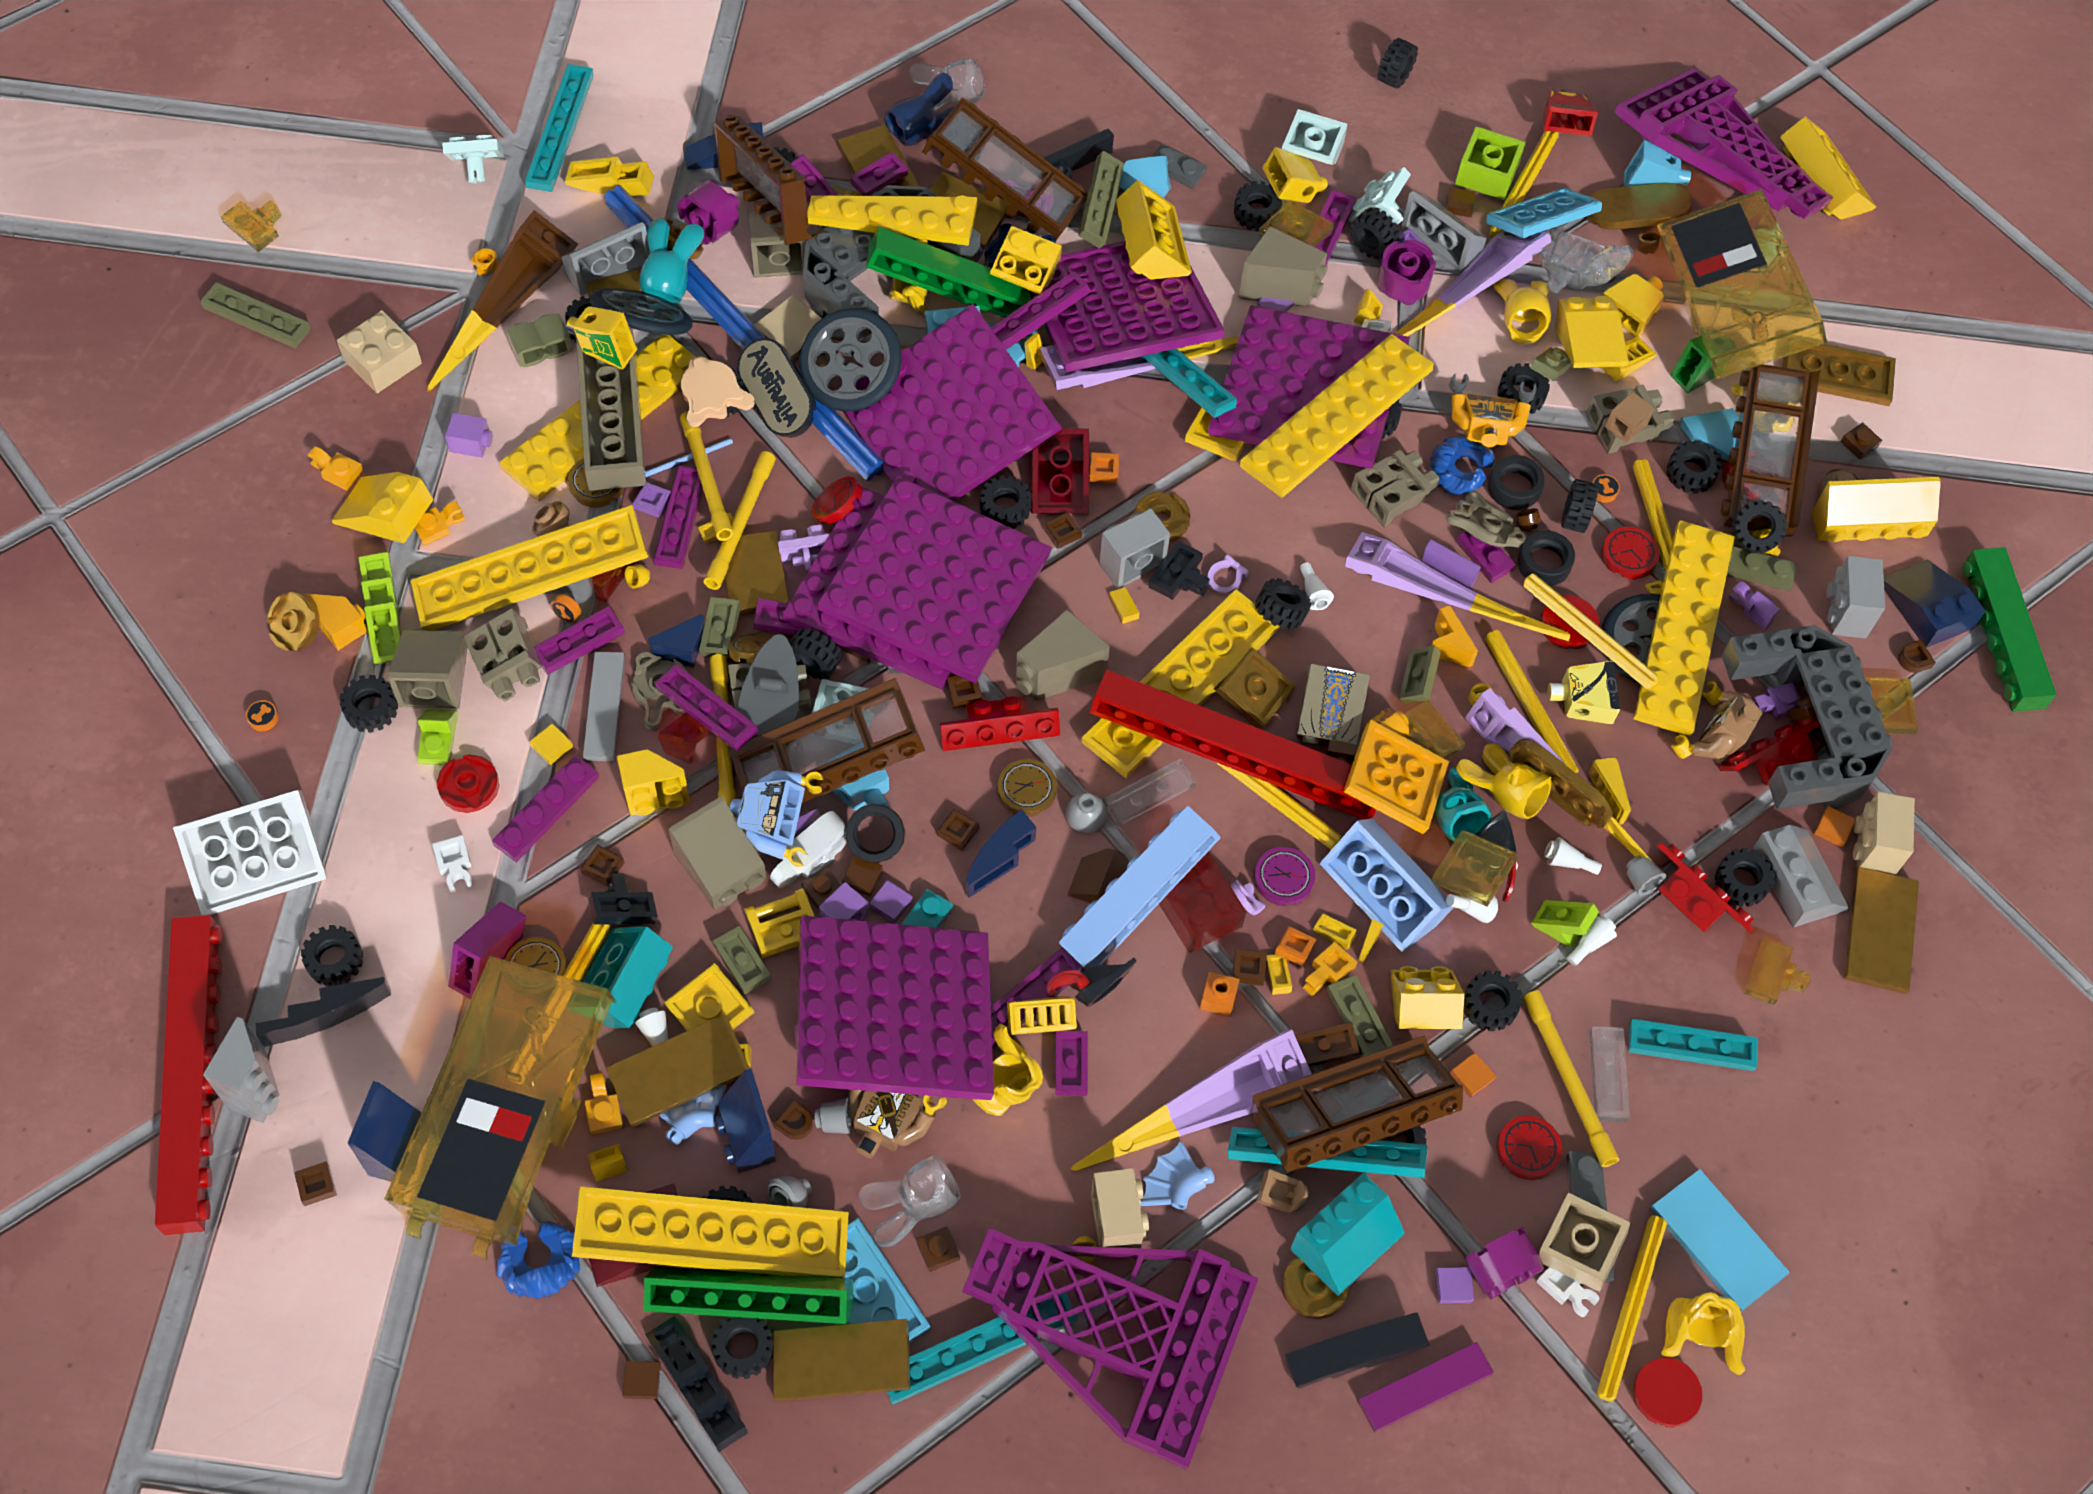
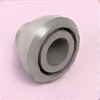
[1065,792,1107,833]
[767,1176,812,1208]

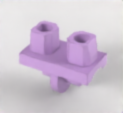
[778,525,829,573]

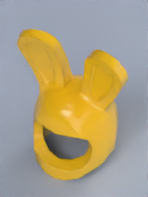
[1493,278,1552,344]
[1456,743,1551,819]

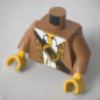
[1671,682,1762,763]
[848,1089,947,1159]

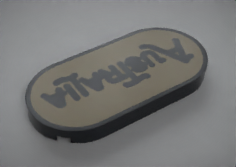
[737,338,816,438]

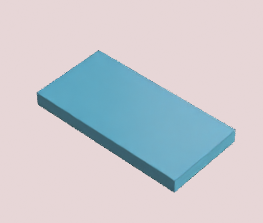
[1487,187,1602,238]
[1650,1169,1790,1312]
[845,1218,931,1343]

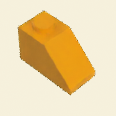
[304,593,368,650]

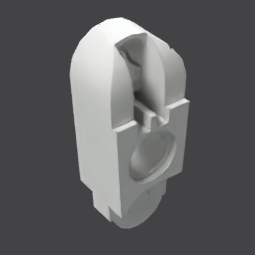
[770,811,846,888]

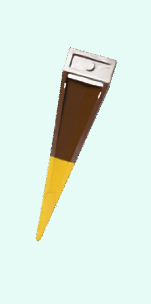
[427,210,578,391]

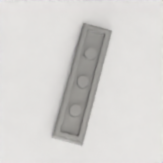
[583,652,626,762]

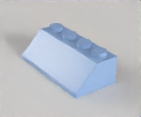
[1319,818,1454,952]

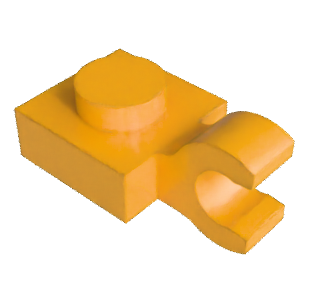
[308,446,363,491]
[414,501,465,546]
[1303,942,1358,996]
[585,1073,624,1135]

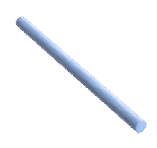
[646,438,733,477]

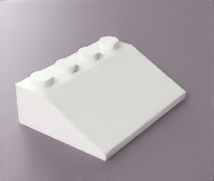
[173,790,327,915]

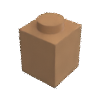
[1605,392,1655,443]

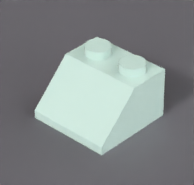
[1282,109,1348,165]

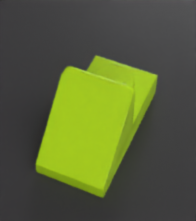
[417,709,458,765]
[1531,900,1599,948]

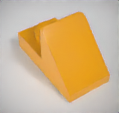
[1431,605,1478,668]

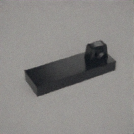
[1044,128,1114,179]

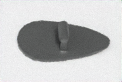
[738,634,799,736]

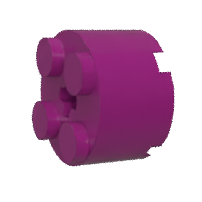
[677,179,739,245]
[1377,239,1436,305]
[1464,1227,1544,1300]

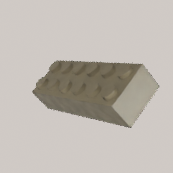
[576,328,647,491]

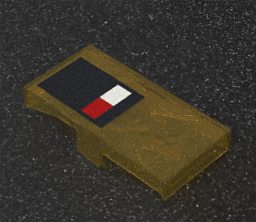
[1657,189,1827,379]
[384,956,616,1260]

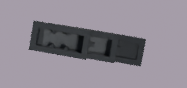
[255,977,391,1047]
[1285,1312,1430,1389]
[645,1316,748,1452]

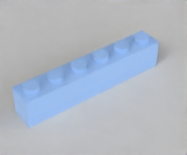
[1059,806,1221,969]

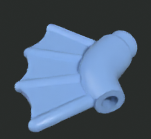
[659,1085,727,1145]
[1141,1142,1215,1210]

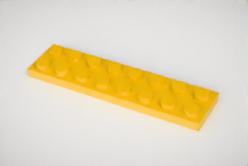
[1240,334,1434,498]
[499,335,696,501]
[410,505,648,631]
[1633,520,1735,736]
[1082,589,1280,779]
[571,1186,849,1278]

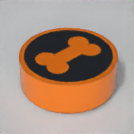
[1592,474,1620,503]
[551,594,581,623]
[246,700,279,732]

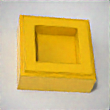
[529,724,573,765]

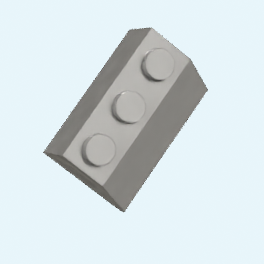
[1401,191,1487,273]
[562,222,650,296]
[1752,825,1849,927]
[203,1017,280,1123]

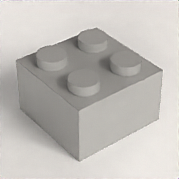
[1099,508,1170,589]
[1826,556,1885,639]

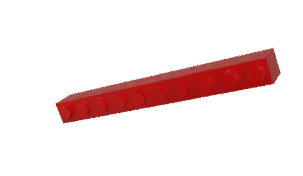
[1090,669,1377,820]
[155,915,223,1235]

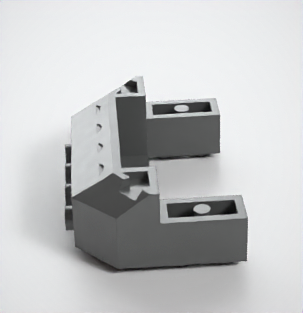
[803,185,981,341]
[1721,625,1892,809]

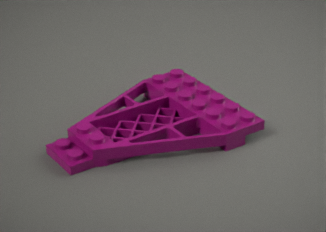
[1614,68,1833,219]
[962,1227,1258,1469]

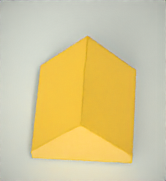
[1354,289,1383,324]
[588,1144,628,1182]

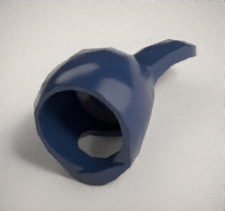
[884,73,960,146]

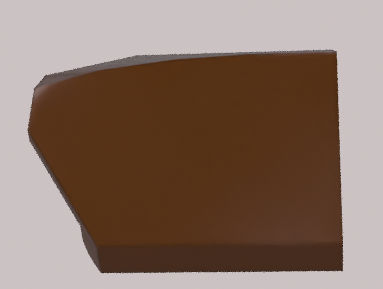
[1068,848,1129,903]

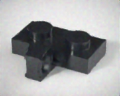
[1148,541,1210,600]
[589,874,658,925]

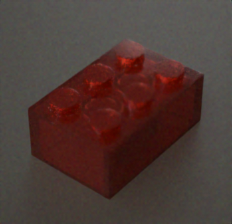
[1159,852,1246,953]

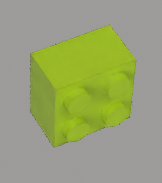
[1455,126,1526,200]

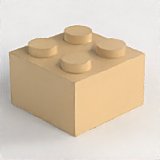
[337,310,422,393]
[1853,792,1915,875]
[1091,1168,1149,1249]
[1539,1193,1630,1292]

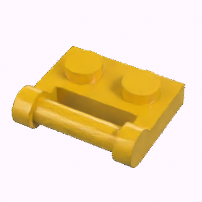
[744,888,815,958]

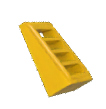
[1601,336,1657,383]
[1588,757,1631,824]
[1007,996,1077,1035]

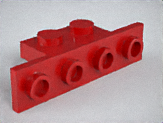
[940,696,1060,751]
[1718,716,1820,785]
[1657,842,1756,933]

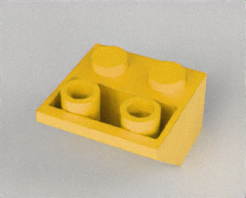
[990,226,1062,294]
[617,749,690,816]
[1390,966,1464,1029]

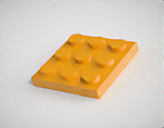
[1344,720,1449,834]

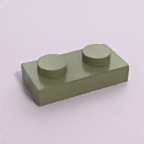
[1530,347,1572,381]
[699,597,741,659]
[1399,645,1441,705]
[712,926,772,995]

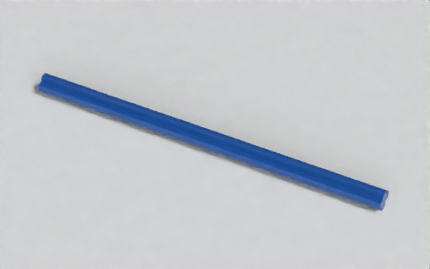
[604,185,884,481]

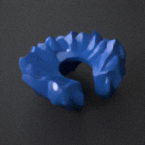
[1430,436,1496,495]
[496,1221,580,1299]

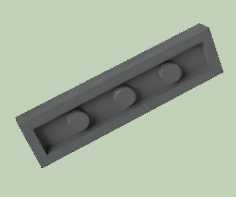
[1566,1151,1614,1283]

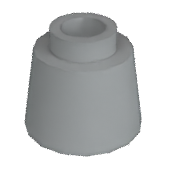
[1626,856,1666,896]
[815,1097,852,1134]

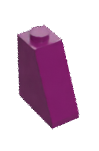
[448,901,526,1001]

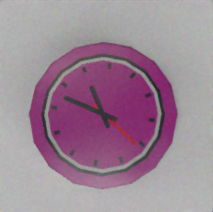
[1254,847,1315,906]

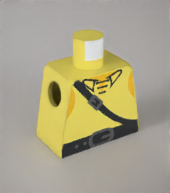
[1547,661,1620,724]

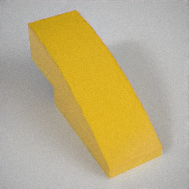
[565,156,655,197]

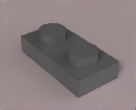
[1152,144,1207,189]

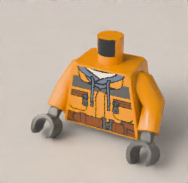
[1449,373,1536,447]

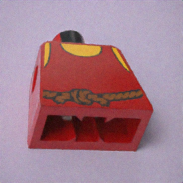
[1543,90,1598,136]

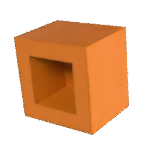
[1200,971,1240,1017]

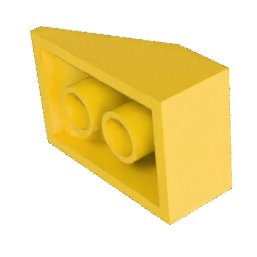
[1554,296,1629,368]
[332,472,433,543]

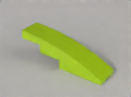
[358,552,402,665]

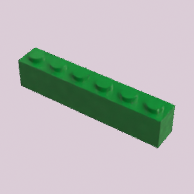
[866,227,1030,318]
[1963,547,2057,712]
[643,1266,854,1324]

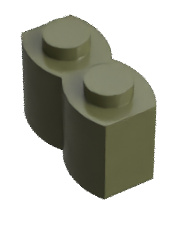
[506,314,572,367]

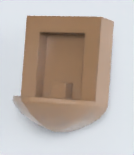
[1256,1169,1309,1213]

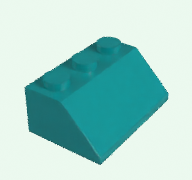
[568,926,673,1028]
[1290,1173,1405,1296]

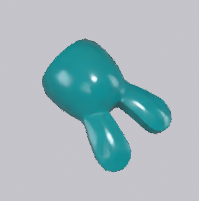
[639,218,704,304]
[1434,767,1491,844]

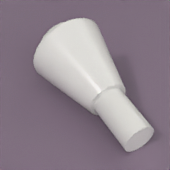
[1300,562,1334,610]
[1544,837,1602,875]
[1446,893,1498,923]
[1567,916,1617,966]
[635,1008,668,1046]

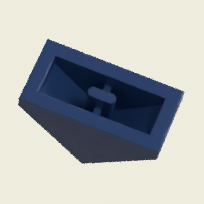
[648,614,705,668]

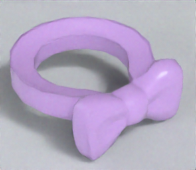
[1208,554,1249,594]
[1231,880,1265,915]

